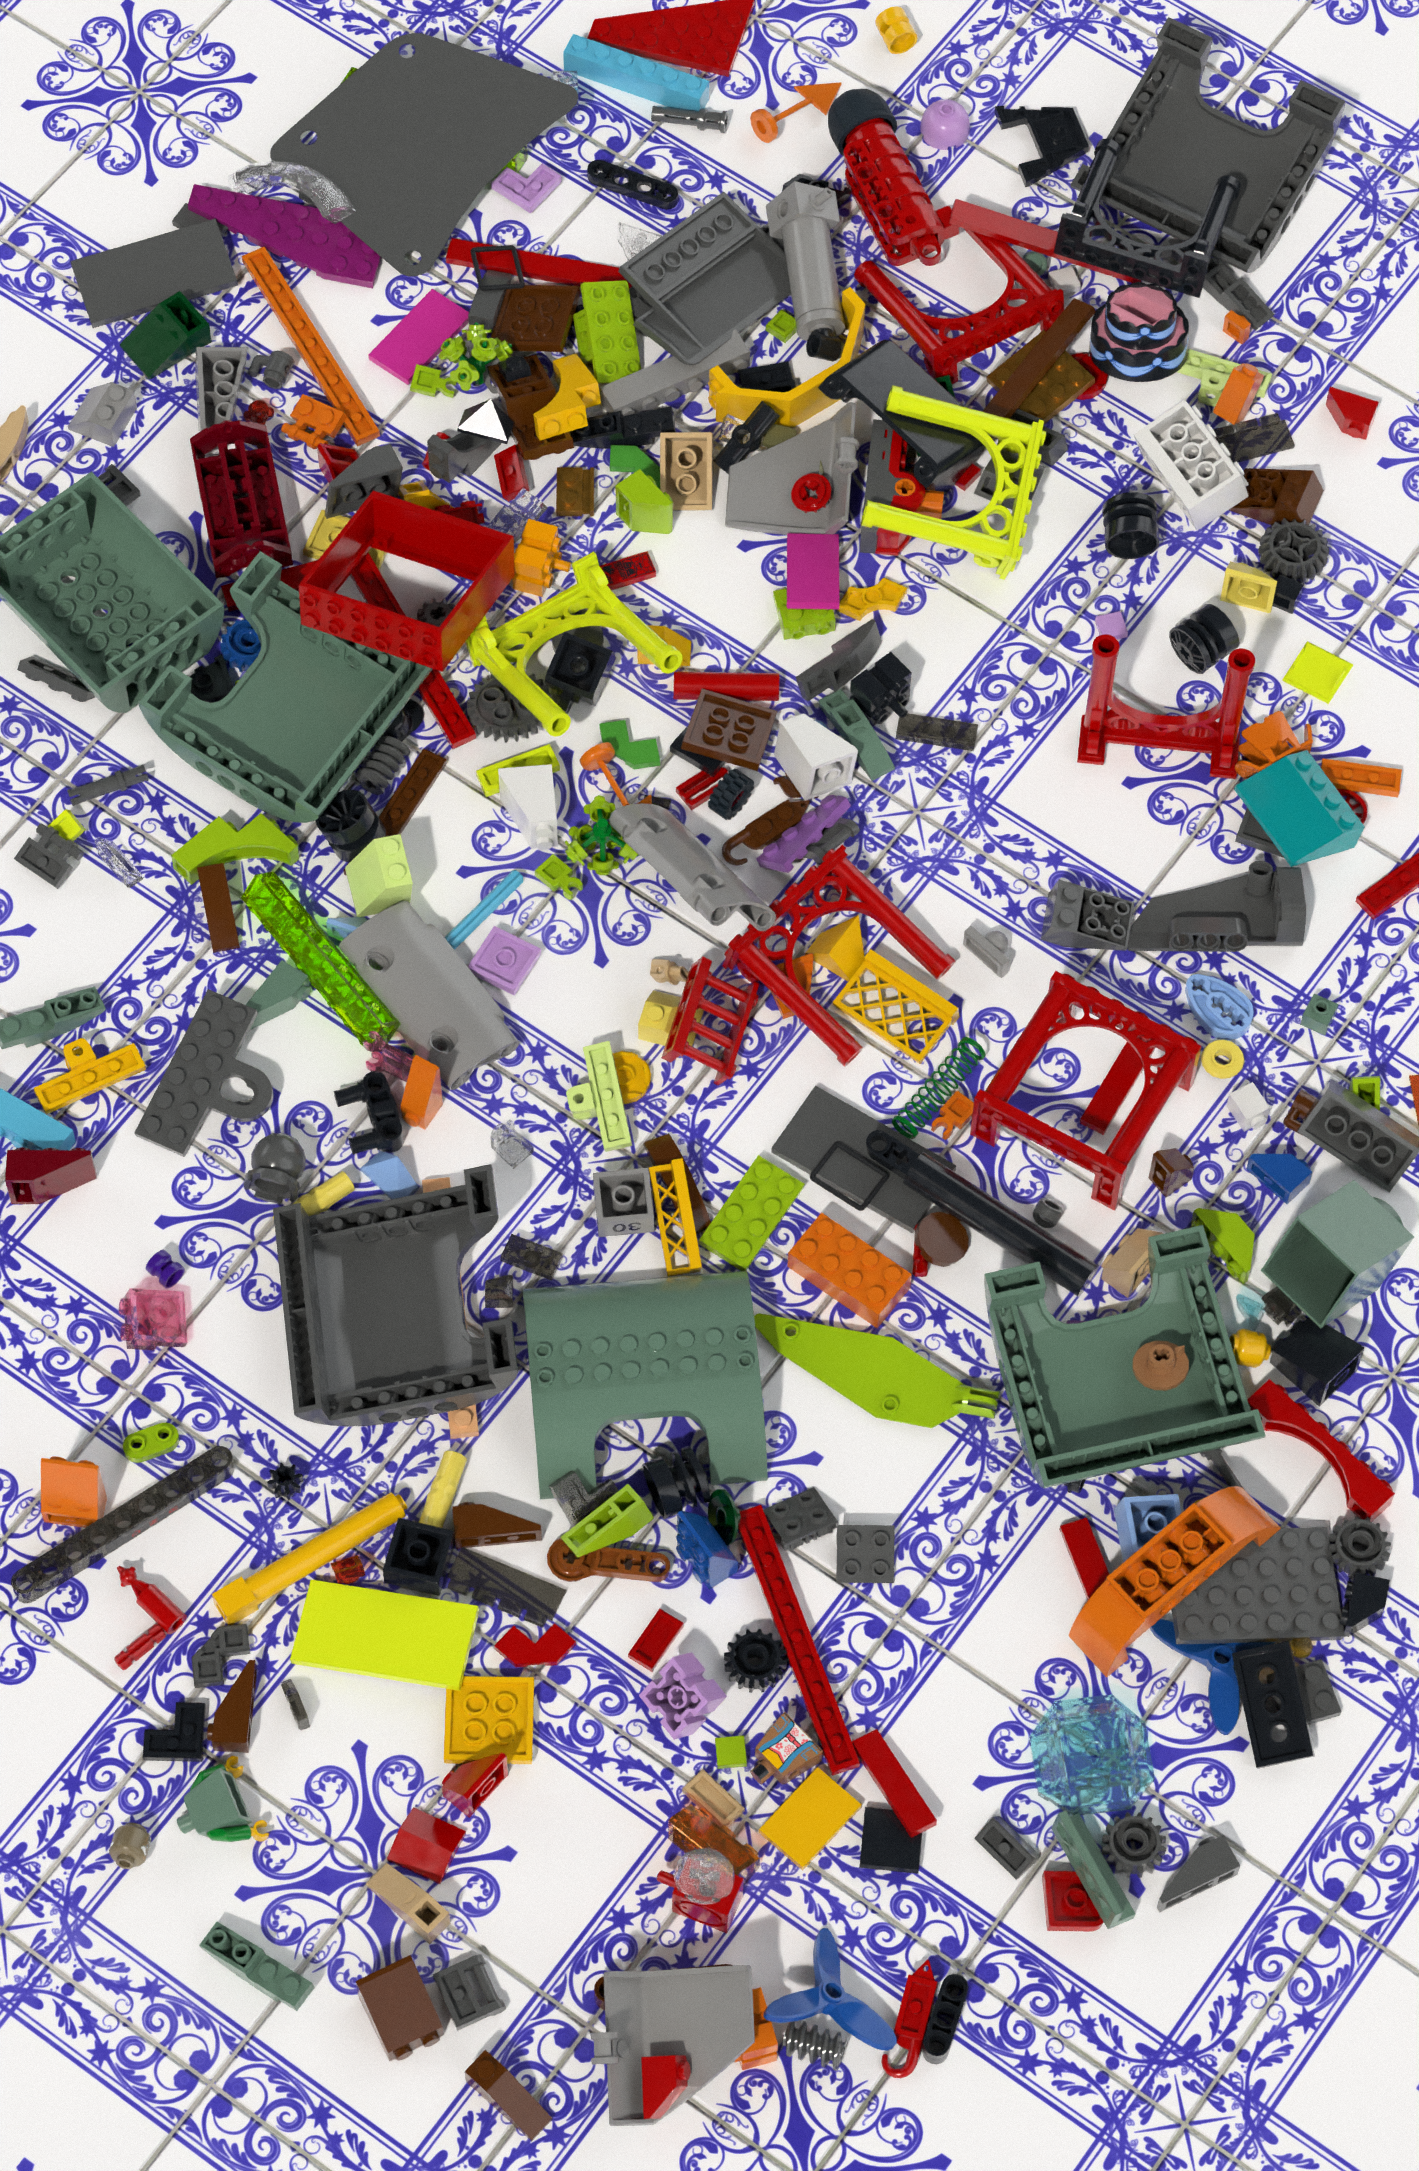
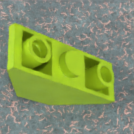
[1191,1208,1255,1284]

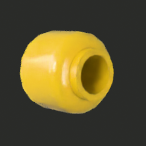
[1229,1328,1271,1368]

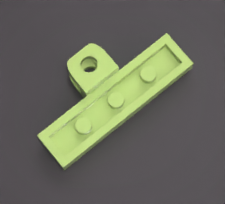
[1177,349,1272,407]
[566,1041,632,1152]

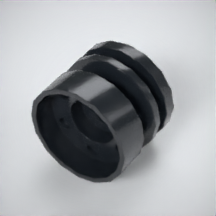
[1102,492,1160,559]
[1169,604,1239,674]
[642,1446,710,1519]

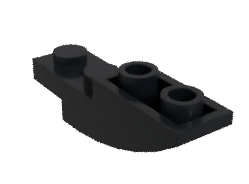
[570,406,676,449]

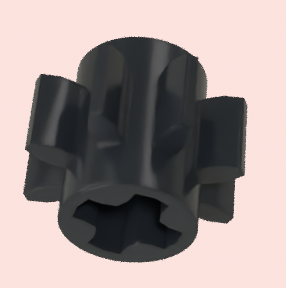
[267,1463,303,1500]

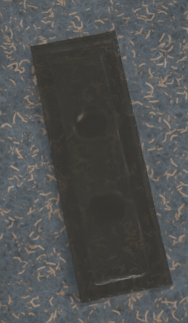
[896,713,978,751]

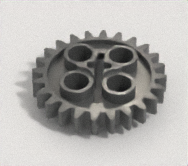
[467,671,552,743]

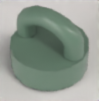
[1023,251,1047,276]

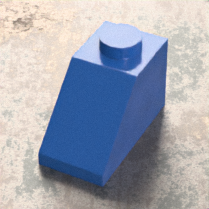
[1246,1154,1312,1204]

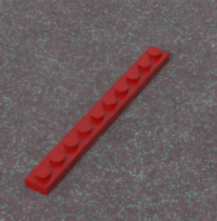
[350,553,476,749]
[738,1505,860,1776]

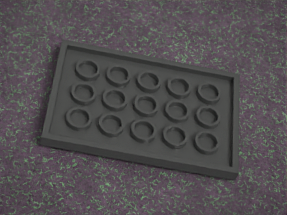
[1171,1527,1345,1644]

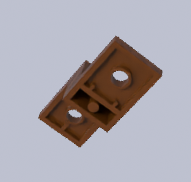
[487,354,574,461]

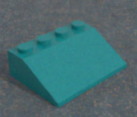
[1234,750,1365,867]

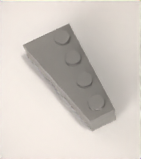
[195,347,248,449]

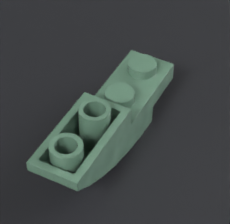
[818,689,895,781]
[0,986,106,1050]
[199,1922,315,2011]

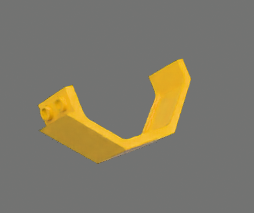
[708,287,865,428]

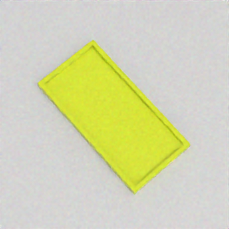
[290,1580,480,1691]

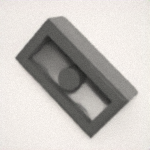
[974,1816,1041,1880]

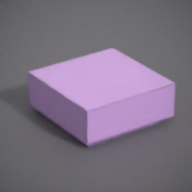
[1095,611,1128,640]

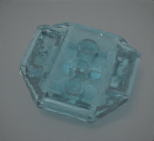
[1029,1694,1155,1816]

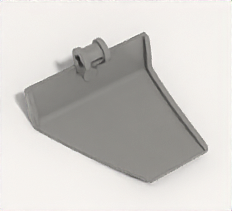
[725,402,859,535]
[590,1965,755,2126]

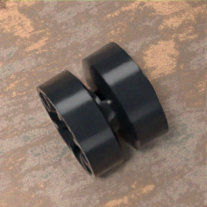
[316,790,386,862]

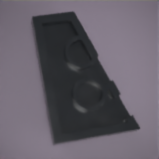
[189,654,234,703]

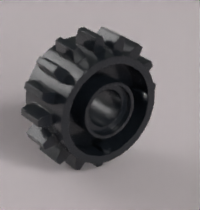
[724,1629,787,1693]

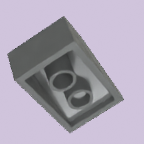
[325,444,403,519]

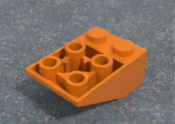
[41,1456,107,1530]

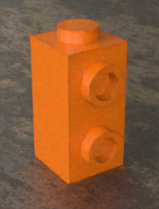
[1213,363,1264,425]

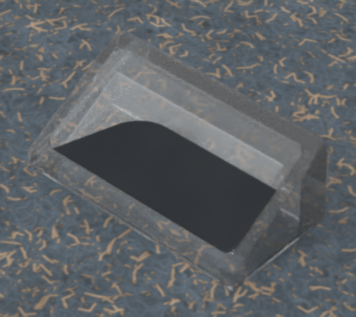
[95,837,144,889]

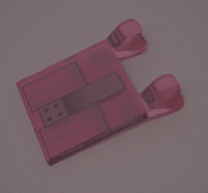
[363,1031,414,1082]

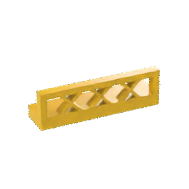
[648,1158,702,1277]

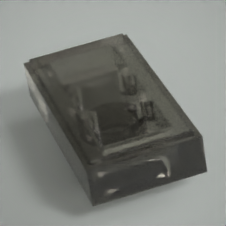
[500,1234,563,1281]

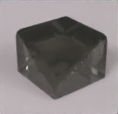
[485,1275,513,1308]

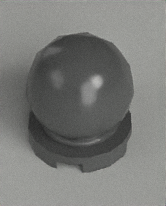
[244,1133,306,1204]

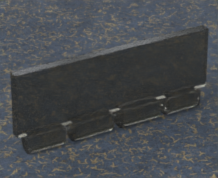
[1213,413,1295,463]
[447,1547,567,1628]

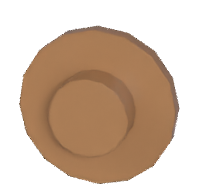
[1133,1341,1189,1391]

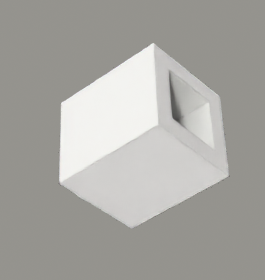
[1227,1082,1270,1132]

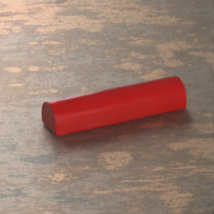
[673,671,779,701]

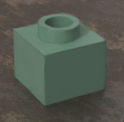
[1300,994,1339,1036]

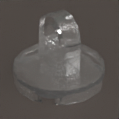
[674,1848,735,1904]

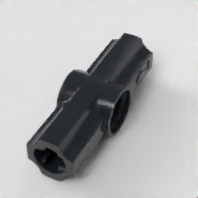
[713,401,780,474]

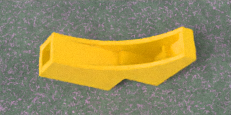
[533,353,601,441]

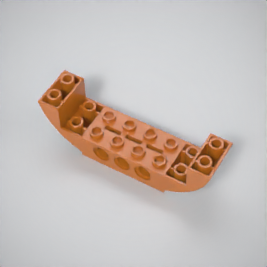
[1068,1486,1281,1678]

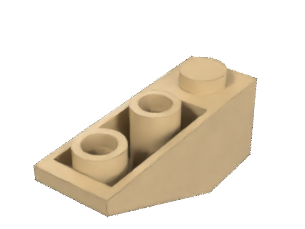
[366,1863,451,1945]

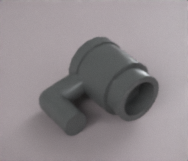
[248,350,295,389]

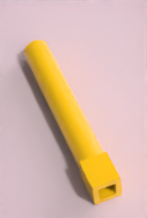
[212,1492,407,1626]

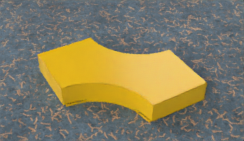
[837,578,907,621]

